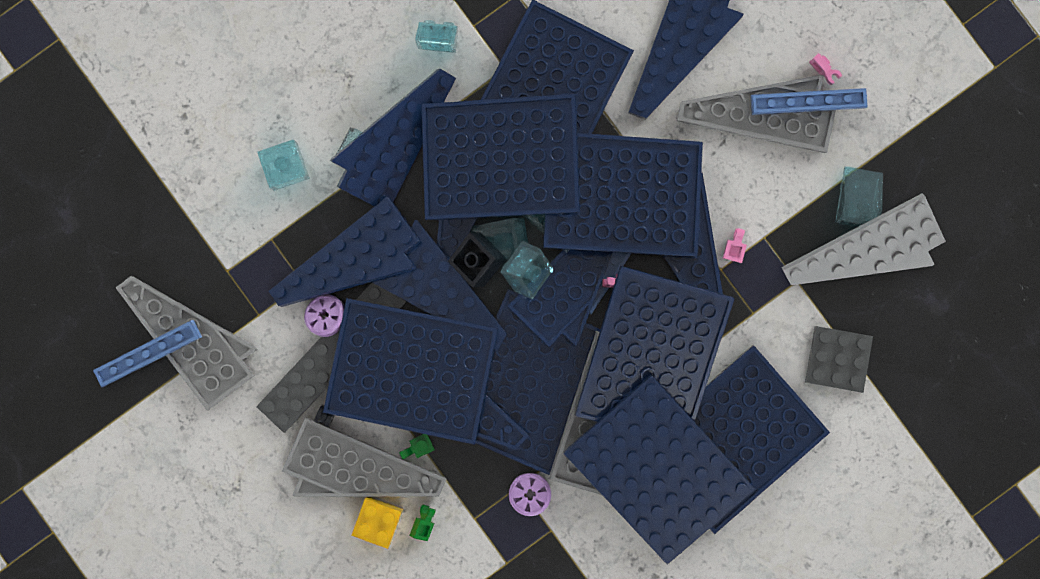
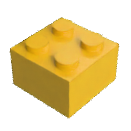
[351,497,403,549]

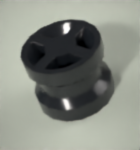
[314,404,335,428]

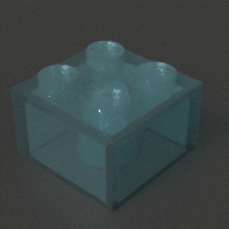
[257,139,310,191]
[500,241,554,299]

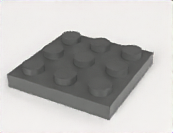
[805,326,873,393]

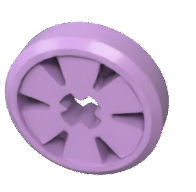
[304,294,345,337]
[509,473,551,516]

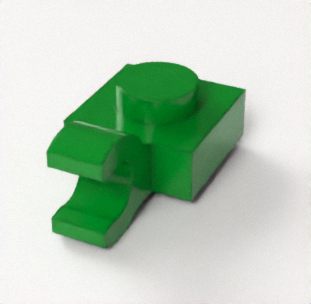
[399,434,435,459]
[409,504,436,541]

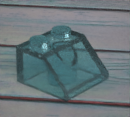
[415,20,458,53]

